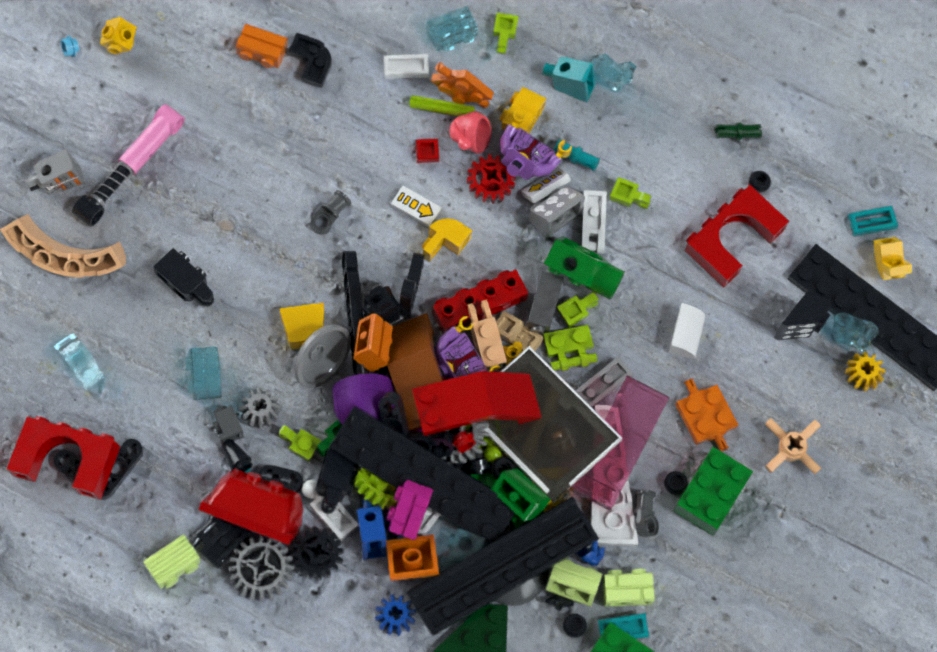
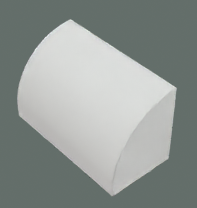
[668,303,706,360]

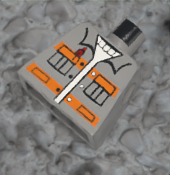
[26,149,85,194]

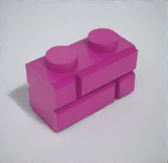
[387,480,433,540]

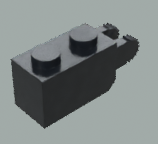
[153,248,214,307]
[363,286,400,324]
[315,443,358,515]

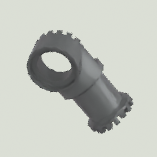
[311,190,351,235]
[634,489,659,537]

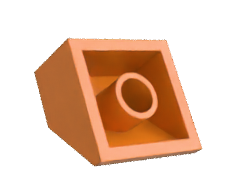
[386,534,439,581]

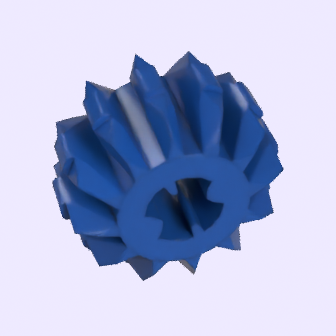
[375,594,416,636]

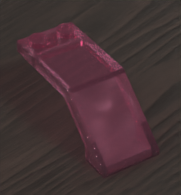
[569,375,670,511]

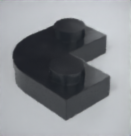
[288,32,332,88]

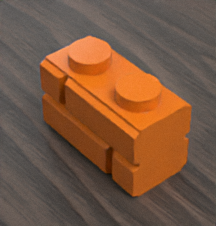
[236,24,288,68]
[353,314,393,372]

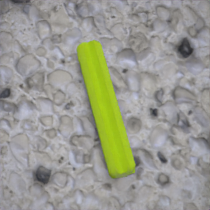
[409,95,475,116]

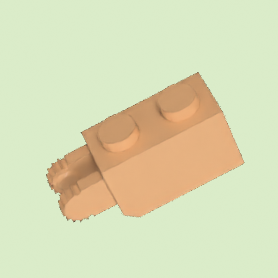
[467,300,507,368]

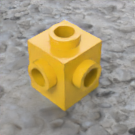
[100,17,137,55]

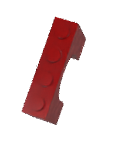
[685,185,789,288]
[6,416,120,500]

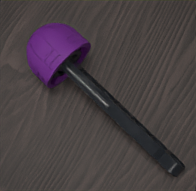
[332,251,395,425]

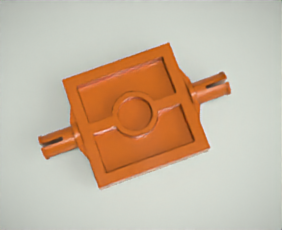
[431,62,494,109]
[675,378,738,452]

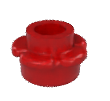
[453,431,476,453]

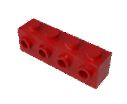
[432,269,528,334]

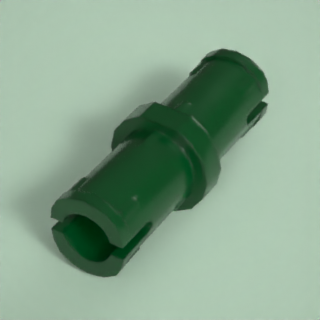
[715,122,762,140]

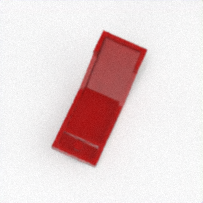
[412,371,542,436]

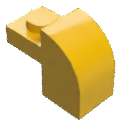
[422,218,472,262]
[873,237,912,280]

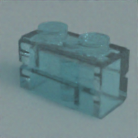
[426,6,478,52]
[185,346,222,400]

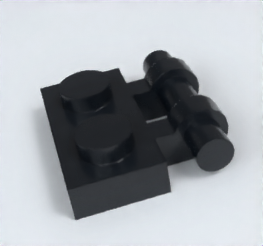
[189,515,251,569]

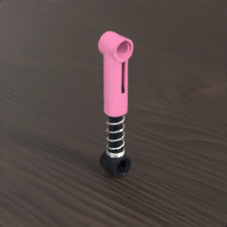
[72,104,185,227]

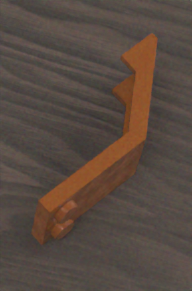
[387,313,444,431]

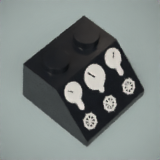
[774,289,832,340]

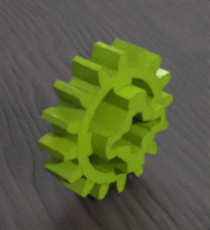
[354,467,398,510]

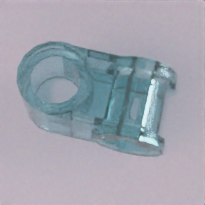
[831,313,878,351]

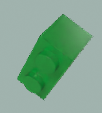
[491,468,551,521]

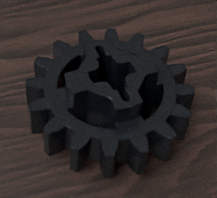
[292,527,344,580]

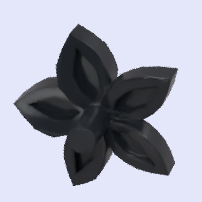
[545,592,574,611]

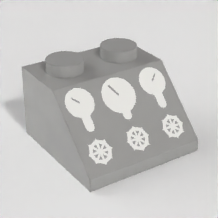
[529,186,585,239]

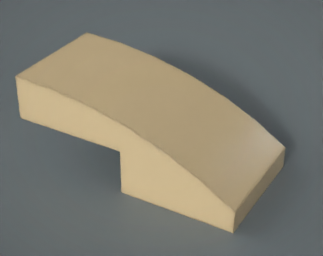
[496,311,544,352]

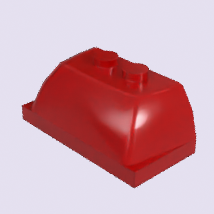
[199,469,303,545]

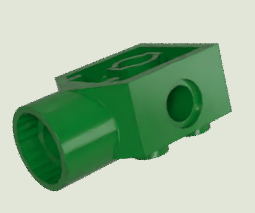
[544,236,625,300]

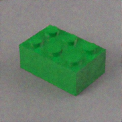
[673,447,753,536]

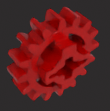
[467,154,516,204]

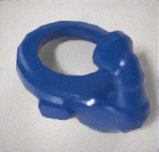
[576,541,605,566]

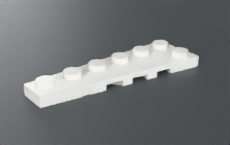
[591,405,638,547]

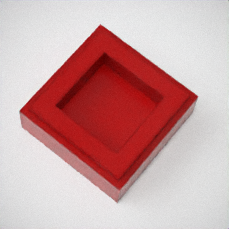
[415,138,439,163]

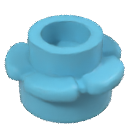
[61,35,79,57]

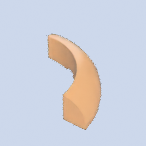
[0,214,126,278]

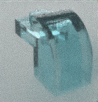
[589,53,637,93]
[53,333,105,390]

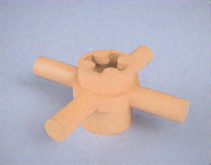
[765,418,821,475]

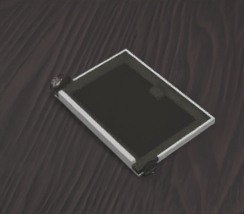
[482,346,622,503]

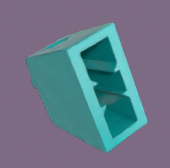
[542,56,596,103]

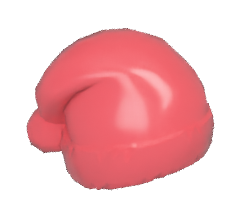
[449,111,492,154]

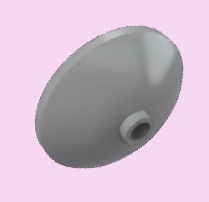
[295,324,351,388]

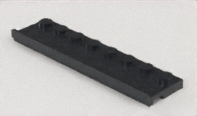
[406,497,599,637]

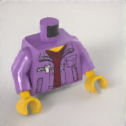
[500,109,572,180]
[435,316,500,380]

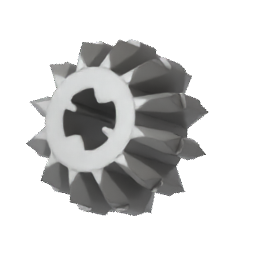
[240,388,281,429]

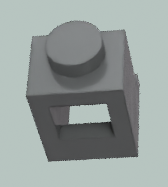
[212,406,244,445]

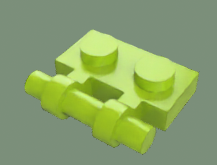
[543,325,597,372]

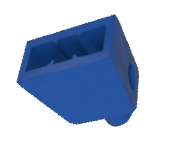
[357,499,387,560]

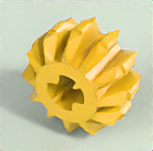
[845,351,885,392]

